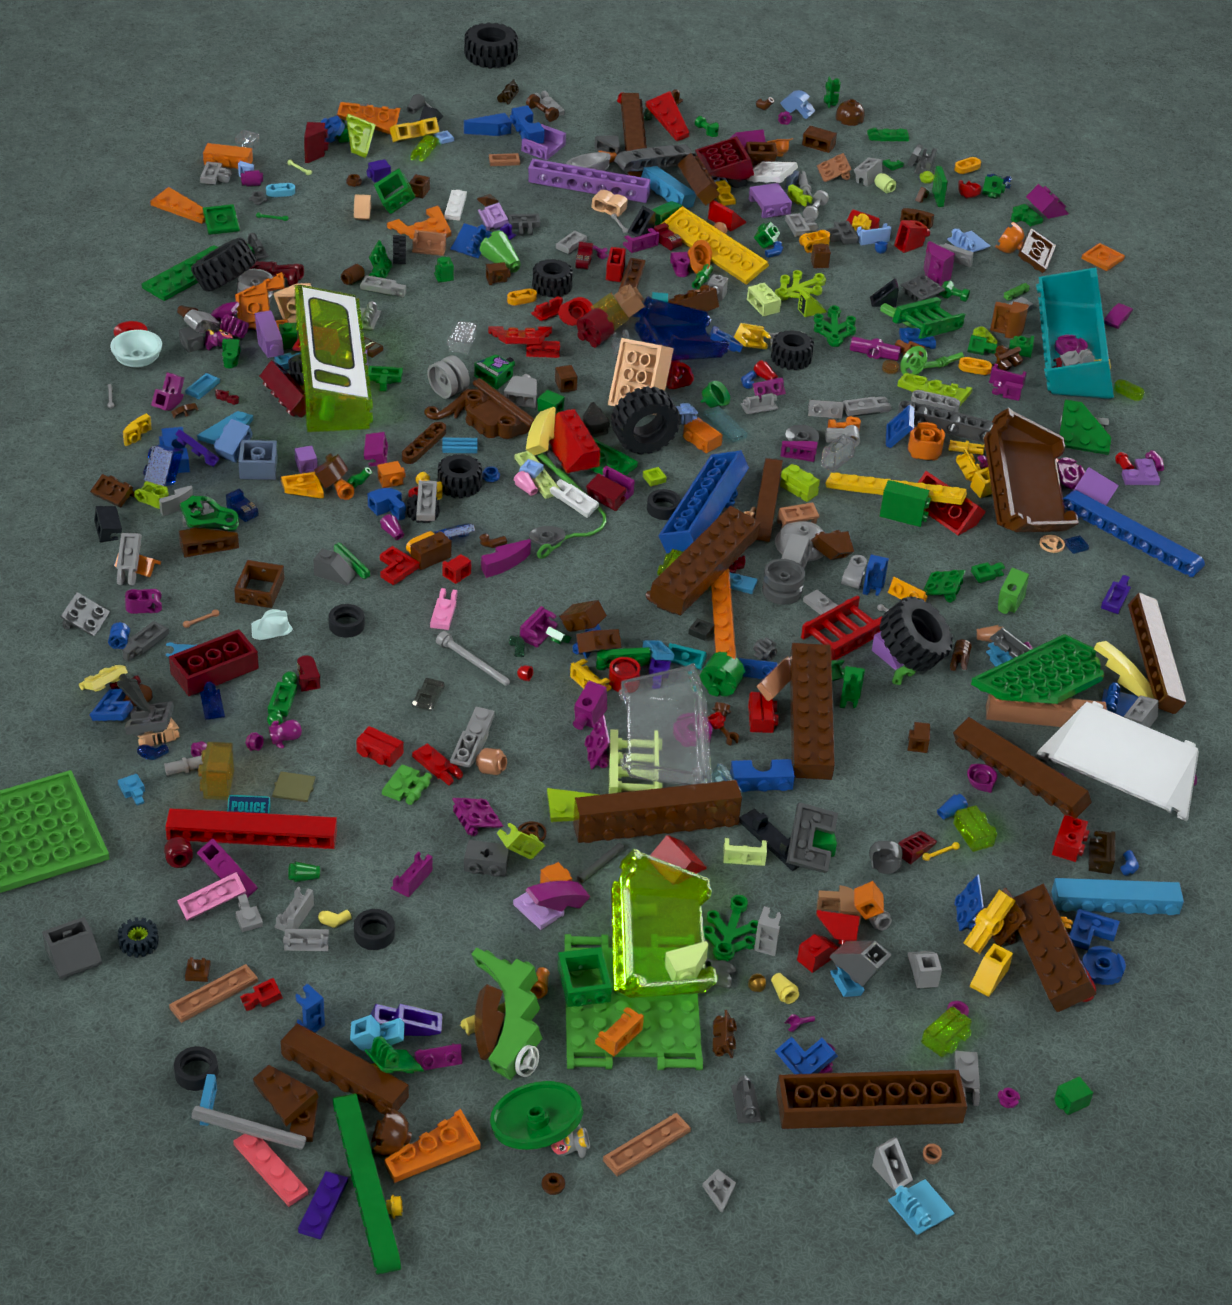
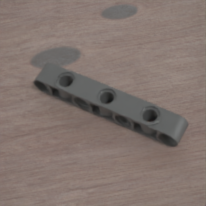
[615,144,696,172]
[898,400,994,443]

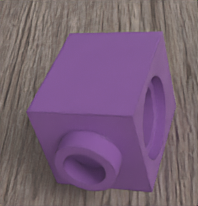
[295,446,317,474]

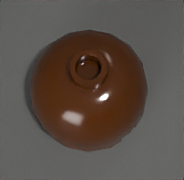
[835,99,865,126]
[371,1107,412,1156]

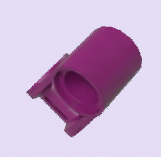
[670,252,690,277]
[125,589,162,614]

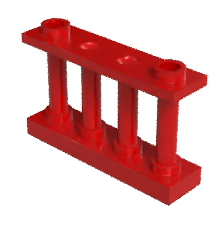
[801,595,882,661]

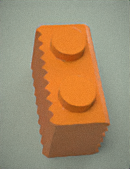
[683,418,723,453]

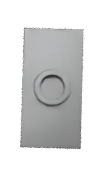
[556,231,587,254]
[803,590,838,615]

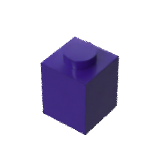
[366,159,391,183]

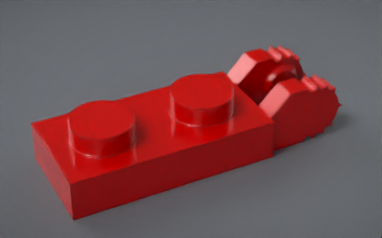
[412,743,463,786]

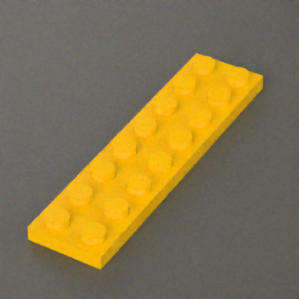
[661,206,769,285]

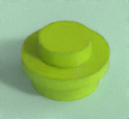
[919,171,934,183]

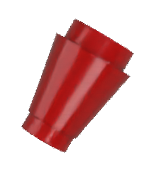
[753,360,778,381]

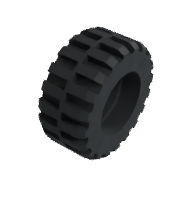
[464,22,518,69]
[191,237,256,292]
[611,386,681,454]
[880,597,953,672]

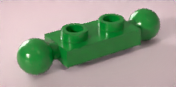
[267,671,298,726]

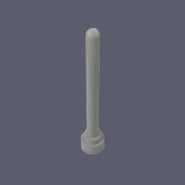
[436,631,510,686]

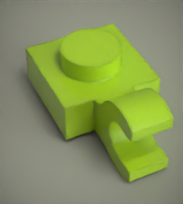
[787,184,813,206]

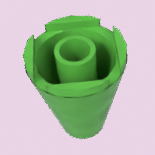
[479,230,521,273]

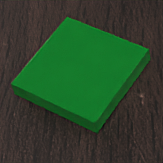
[932,166,948,207]
[203,204,240,235]

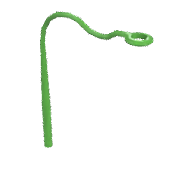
[537,453,607,559]

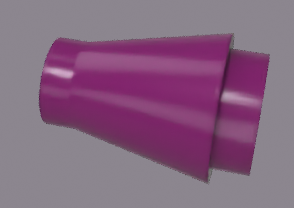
[380,514,404,540]

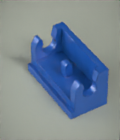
[863,555,889,596]
[296,984,325,1033]

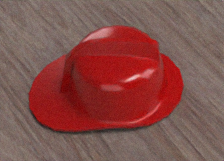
[558,297,594,326]

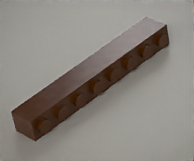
[1128,593,1186,714]
[953,717,1092,819]

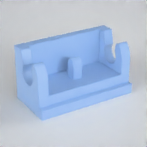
[856,223,891,245]

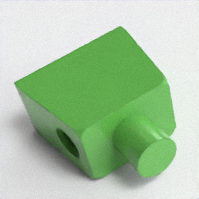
[998,568,1029,614]

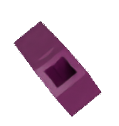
[196,838,258,898]

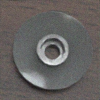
[785,425,819,442]
[529,526,565,546]

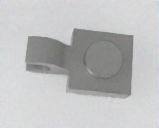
[236,894,263,932]

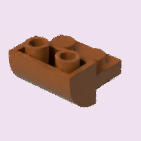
[990,301,1029,338]

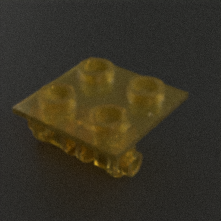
[591,292,629,330]

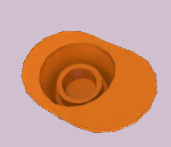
[768,138,793,157]
[687,239,712,274]

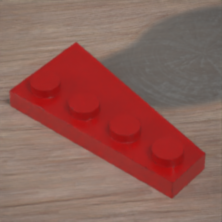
[646,91,689,141]

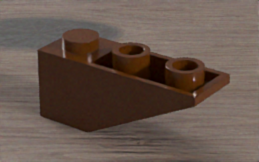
[668,285,719,312]

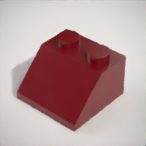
[304,122,329,163]

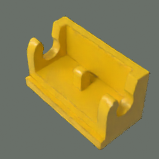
[734,323,771,349]
[570,659,611,691]

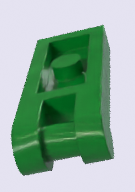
[596,647,650,671]

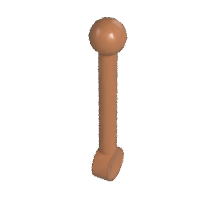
[183,610,219,628]

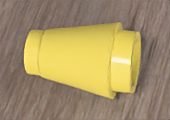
[771,973,799,1004]

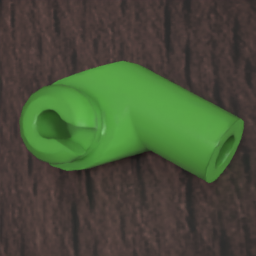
[892,665,916,685]

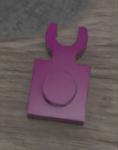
[992,381,1023,401]

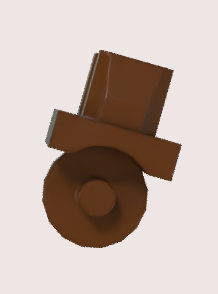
[992,345,1023,371]

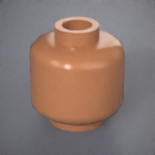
[476,748,507,775]

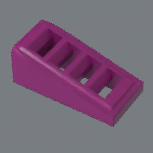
[780,441,818,462]

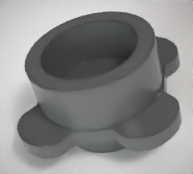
[249,191,268,205]

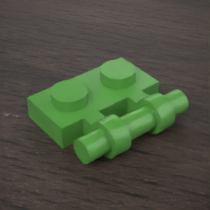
[382,764,432,805]

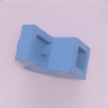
[780,90,815,119]

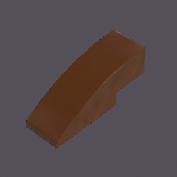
[475,984,505,1060]

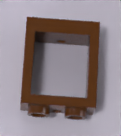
[234,560,285,608]

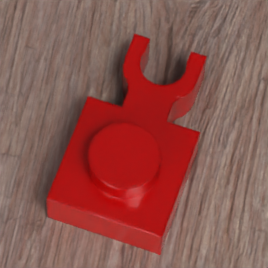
[240,978,283,1011]

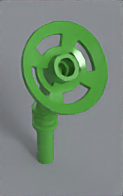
[900,346,964,375]

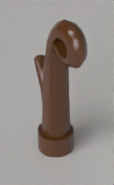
[424,389,470,420]

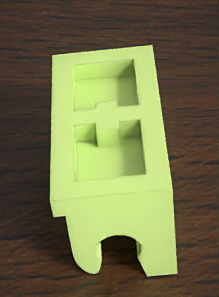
[723,838,767,866]

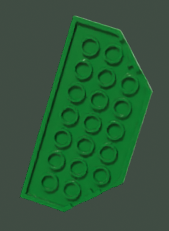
[971,634,1104,704]

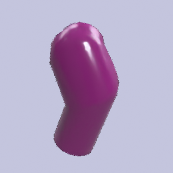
[1145,450,1164,471]

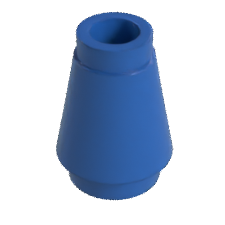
[937,794,968,820]

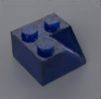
[143,445,184,486]

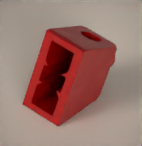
[894,220,930,253]

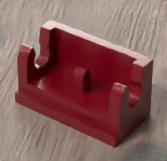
[586,473,627,511]

